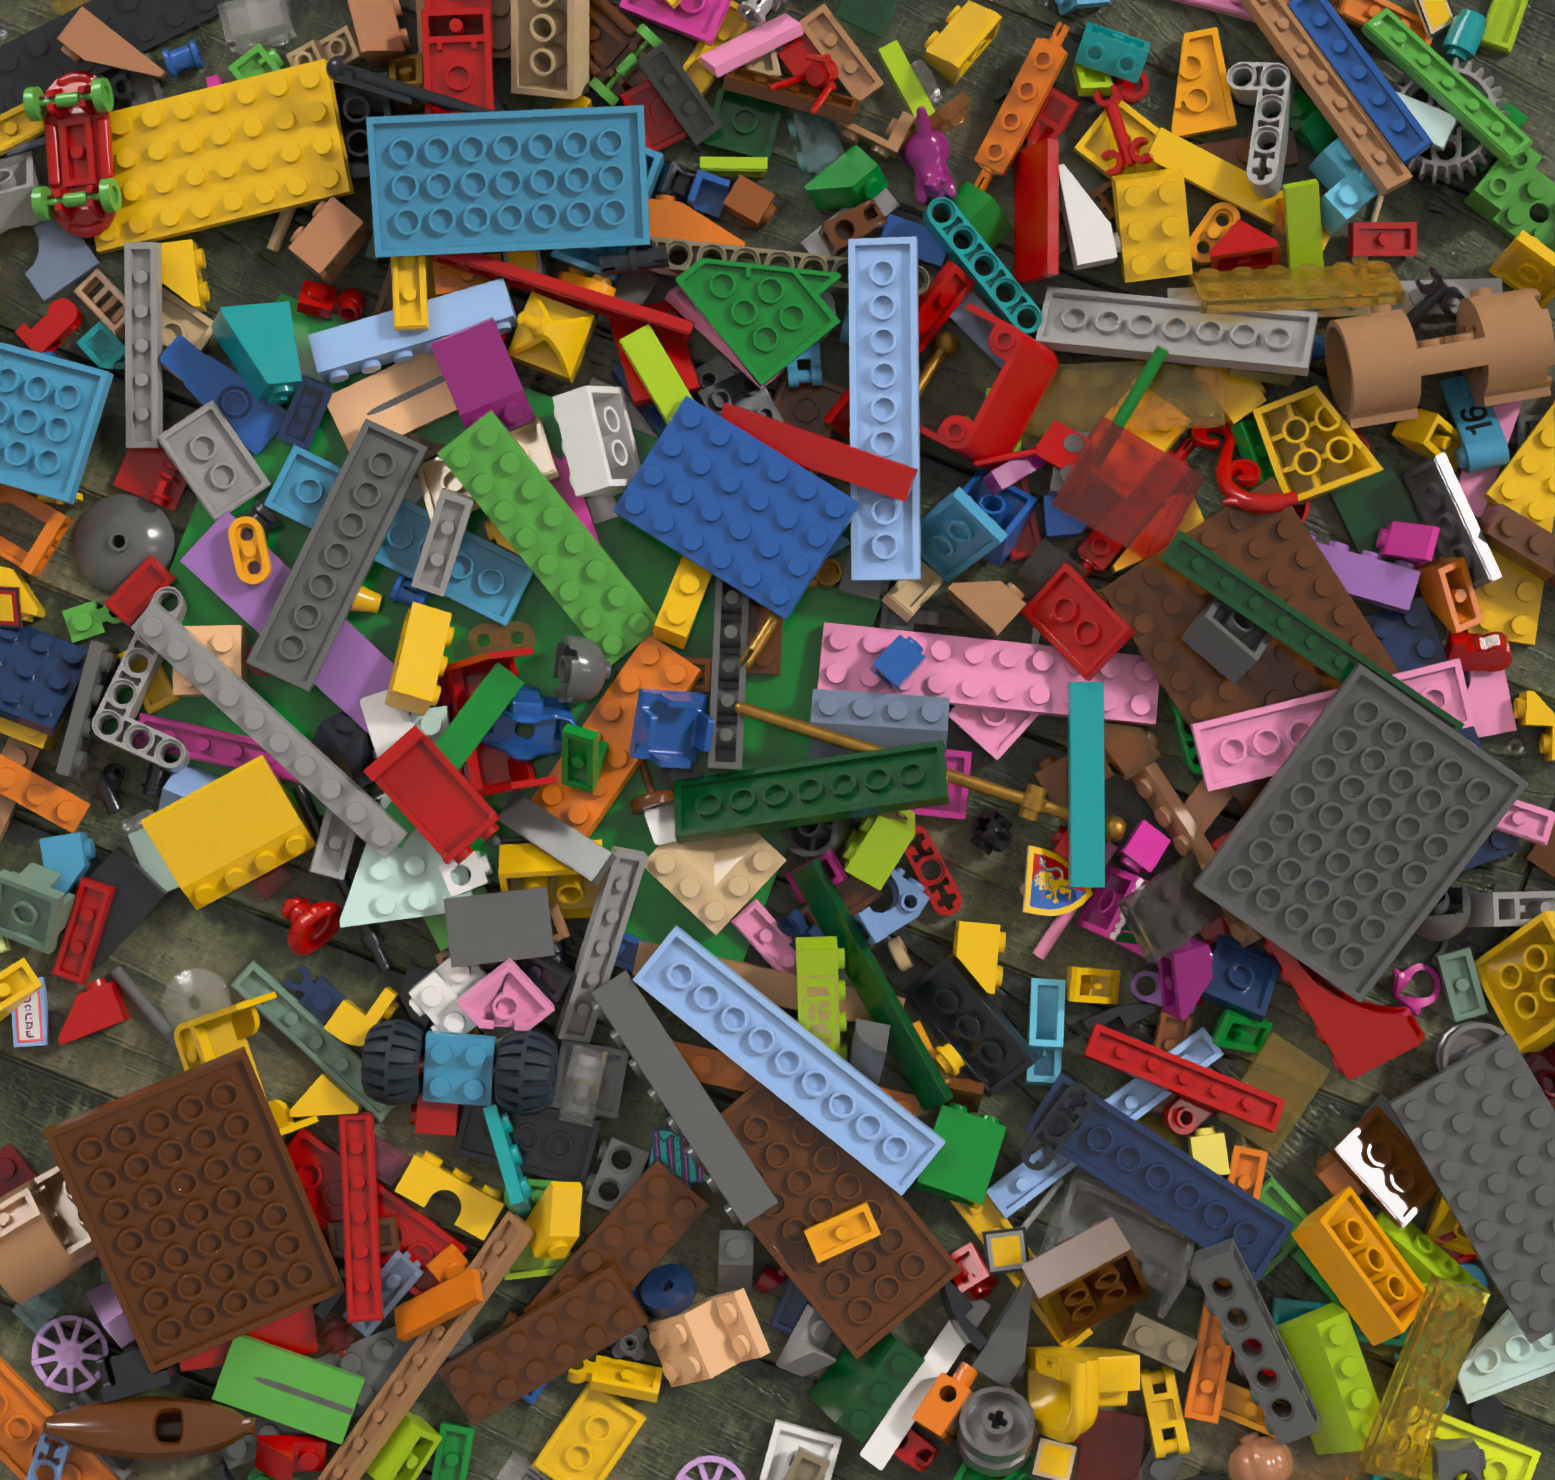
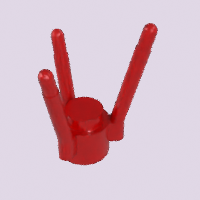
[769,53,839,115]

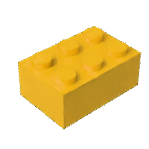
[1111,168,1193,283]

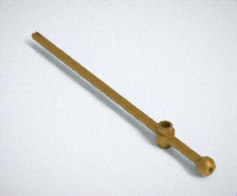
[740,330,959,669]
[734,702,1126,842]

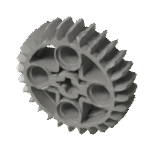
[1393,57,1509,184]

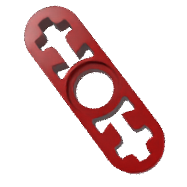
[904,825,962,915]

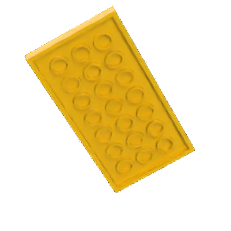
[94,59,354,254]

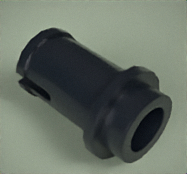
[141,757,172,798]

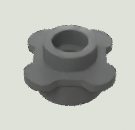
[612,1327,648,1361]

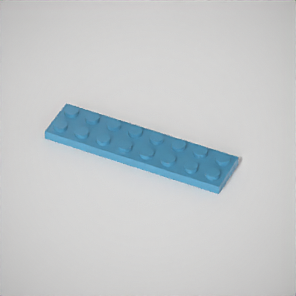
[264,445,534,627]

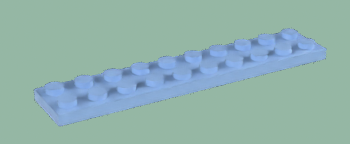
[848,236,921,582]
[633,925,945,1196]

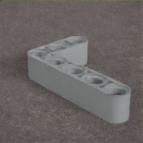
[92,586,190,772]

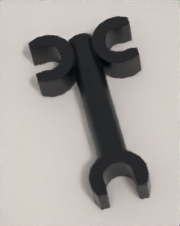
[1406,267,1465,327]

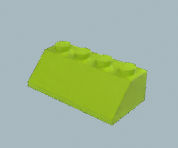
[1277,1302,1391,1455]

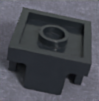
[97,1344,184,1403]

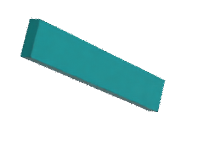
[1068,681,1105,888]

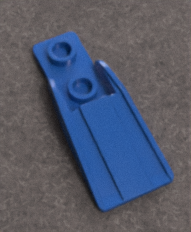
[159,335,287,454]

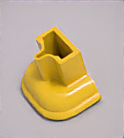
[1026,1345,1140,1443]

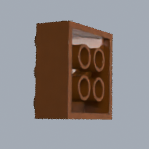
[1021,1216,1151,1343]

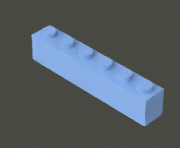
[308,278,518,383]

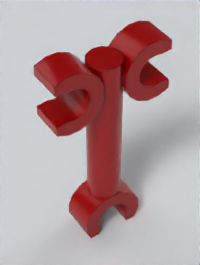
[1094,83,1154,177]

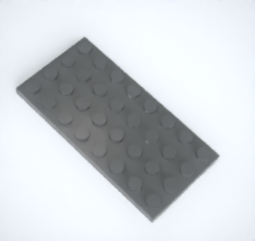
[1387,1033,1555,1344]

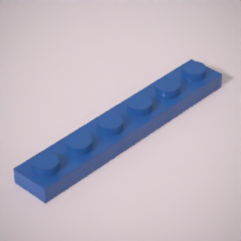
[1287,0,1433,165]

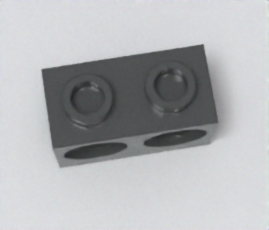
[583,1135,650,1211]

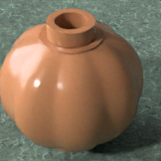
[1228,1431,1293,1480]

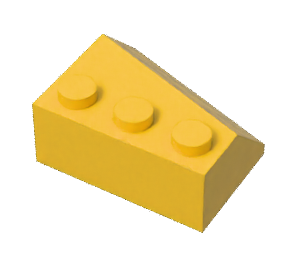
[1252,385,1384,506]

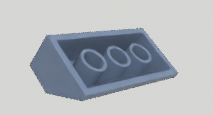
[808,689,950,760]

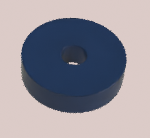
[641,1263,697,1317]

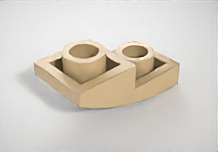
[286,25,364,67]

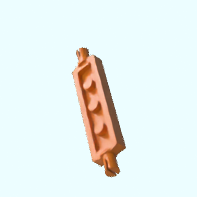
[974,21,1070,192]

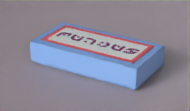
[11,977,50,1048]

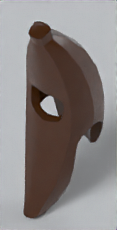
[42,1396,256,1462]

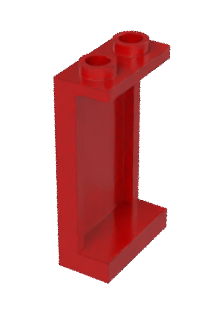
[363,725,501,865]

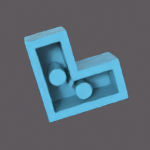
[1307,137,1379,236]

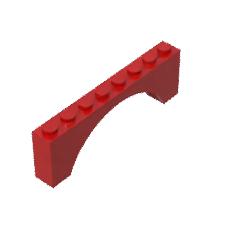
[1210,830,1425,1081]

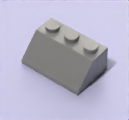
[0,151,42,234]

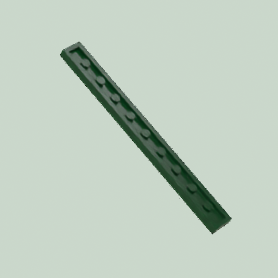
[1158,530,1465,733]

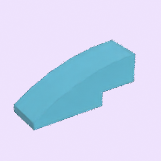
[1024,978,1066,1087]

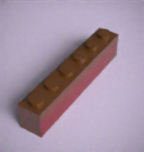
[1478,503,1555,587]

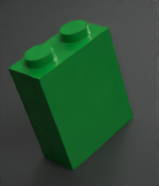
[913,1103,1007,1210]

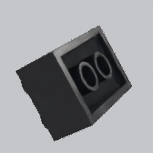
[333,72,395,179]

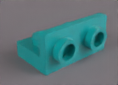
[1074,22,1151,83]

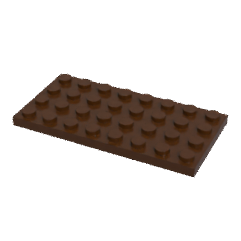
[682,1081,962,1359]

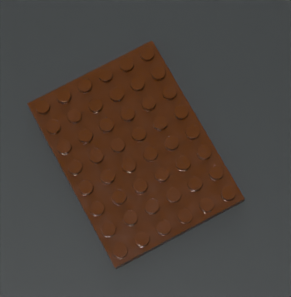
[1099,477,1399,813]
[43,1047,346,1374]

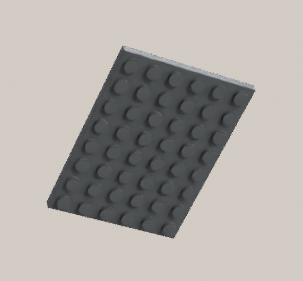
[1192,662,1529,1003]

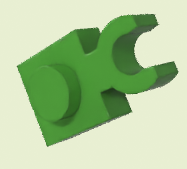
[62,600,124,644]

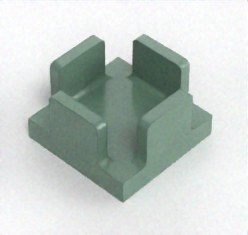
[0,863,75,955]

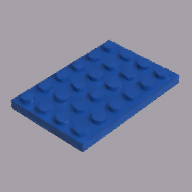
[612,395,860,621]

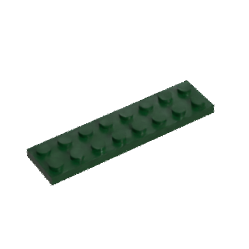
[674,740,950,844]

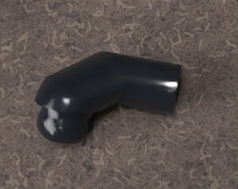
[96,763,125,815]

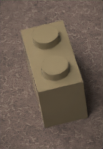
[1117,1307,1199,1373]

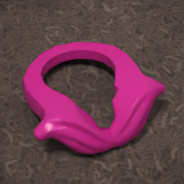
[1391,963,1441,1017]

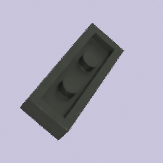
[636,41,723,146]

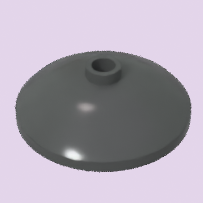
[74,494,176,594]

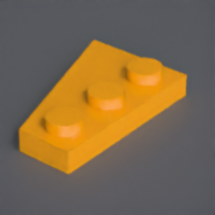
[1171,27,1237,138]

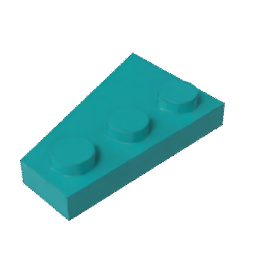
[483,1104,534,1219]

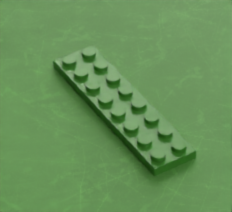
[437,410,658,665]

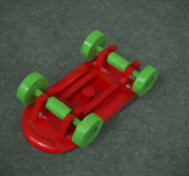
[23,71,122,238]

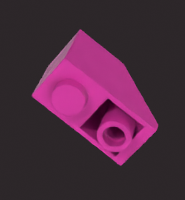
[1116,820,1171,874]

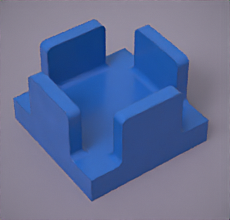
[629,688,715,769]

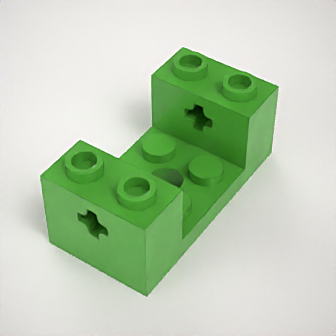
[1463,148,1555,252]

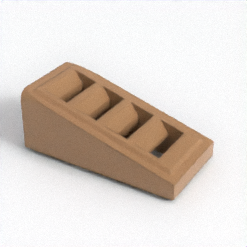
[74,268,125,342]

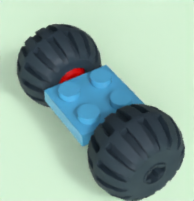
[361,1019,558,1116]

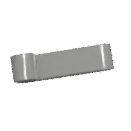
[1226,62,1295,199]

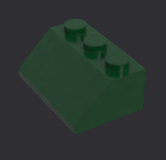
[808,1330,925,1444]

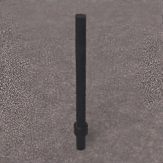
[291,784,392,973]

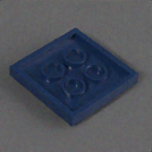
[0,624,88,736]

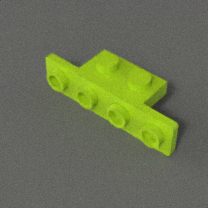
[1376,1210,1491,1316]

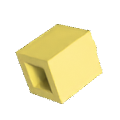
[1187,1126,1230,1175]

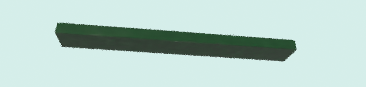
[790,858,954,1112]

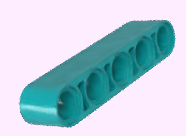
[923,197,1043,336]

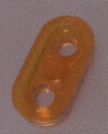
[467,621,536,656]

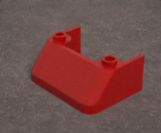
[920,303,1058,471]
[436,647,557,798]

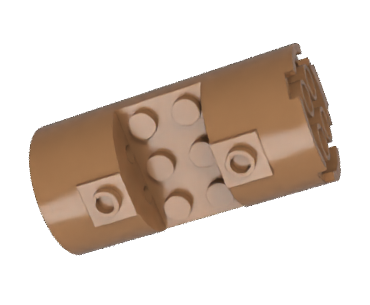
[1324,287,1555,429]
[0,1165,98,1305]

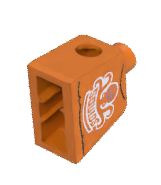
[912,1361,979,1445]

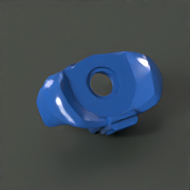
[481,686,576,763]

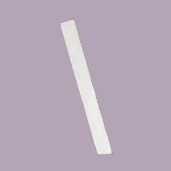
[860,1299,990,1470]

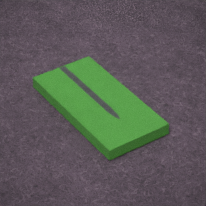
[212,1335,366,1445]

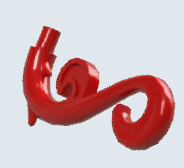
[1191,418,1298,515]

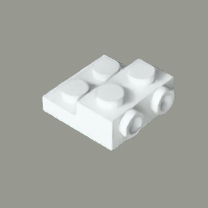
[409,957,488,1034]

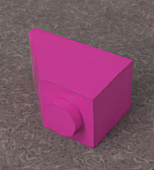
[1376,521,1440,568]

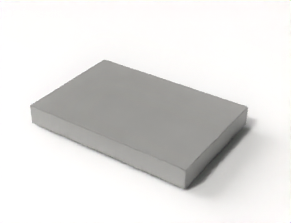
[156,400,271,522]

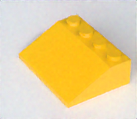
[141,754,316,910]

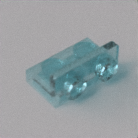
[786,108,844,180]

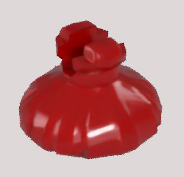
[281,897,342,956]

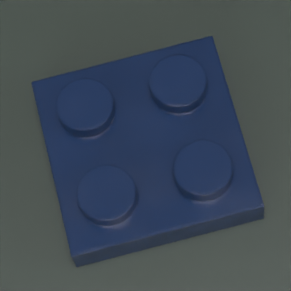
[1200,934,1281,1023]

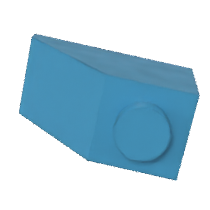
[39,832,96,895]

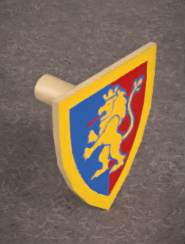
[1020,845,1093,917]

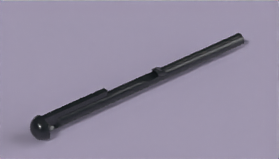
[326,55,494,113]

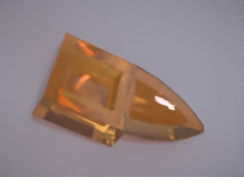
[909,90,972,137]

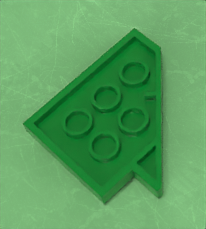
[675,258,841,387]

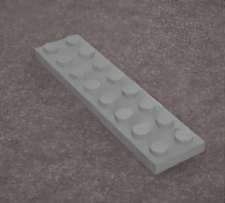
[1035,286,1318,376]

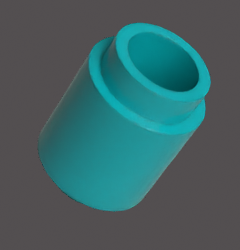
[1442,9,1486,63]

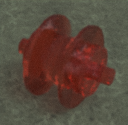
[317,1317,355,1358]

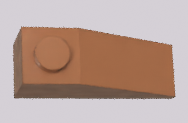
[57,6,168,79]

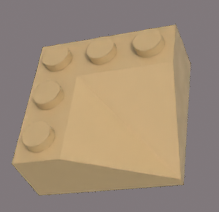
[645,833,787,935]

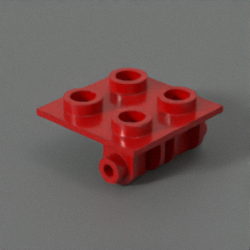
[113,448,187,512]

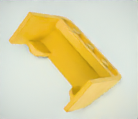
[174,991,319,1135]

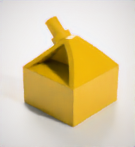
[508,291,597,385]

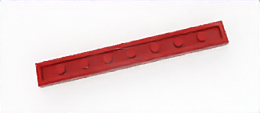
[431,253,694,342]

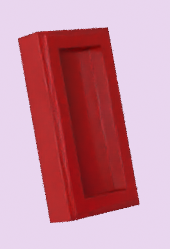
[104,554,176,627]

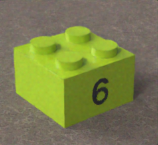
[842,810,915,890]

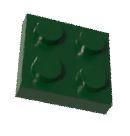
[704,79,784,163]

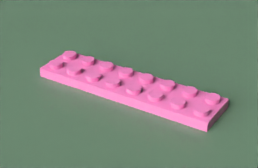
[1190,658,1476,792]

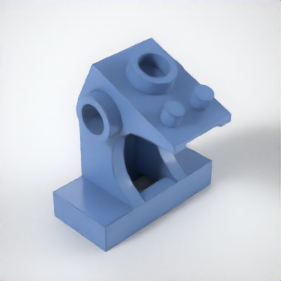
[852,867,930,946]

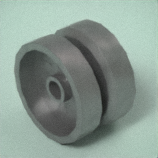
[1433,1020,1505,1074]
[956,1386,1035,1477]

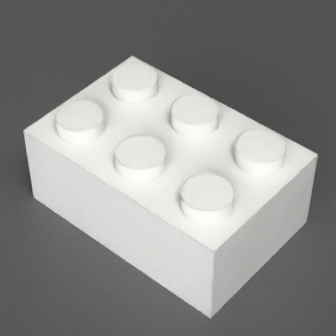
[552,386,641,497]

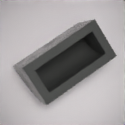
[847,1019,890,1086]

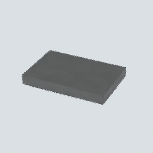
[444,887,555,968]

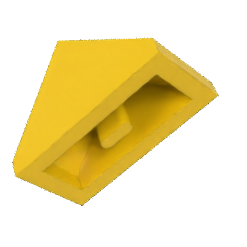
[1065,966,1121,1004]
[289,1073,363,1117]

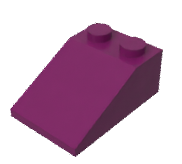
[430,317,536,431]

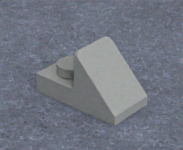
[775,1304,836,1377]

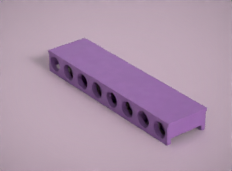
[180,511,411,735]

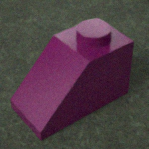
[1156,938,1213,1020]

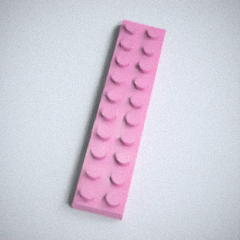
[817,622,1159,726]

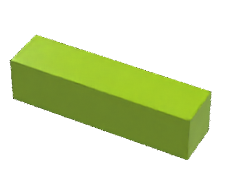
[877,40,936,127]

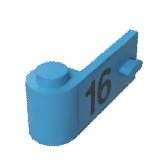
[1439,375,1509,473]

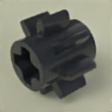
[970,811,1013,855]

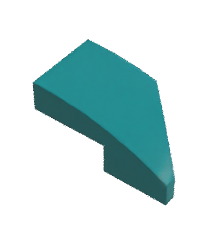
[76,320,125,369]

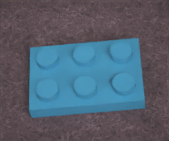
[921,487,1008,583]

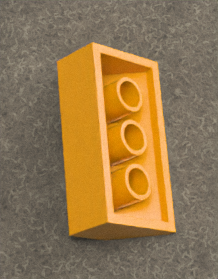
[1291,1186,1431,1346]

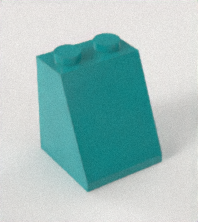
[211,301,302,405]

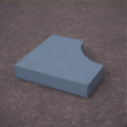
[25,217,102,303]

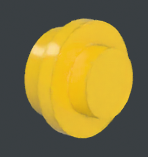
[933,1043,964,1076]

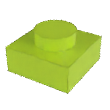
[1072,62,1113,96]

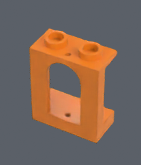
[0,484,74,578]

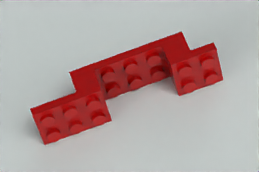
[421,0,495,114]

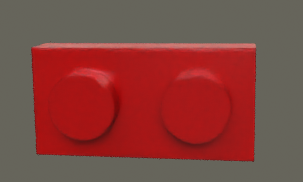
[1348,222,1417,257]

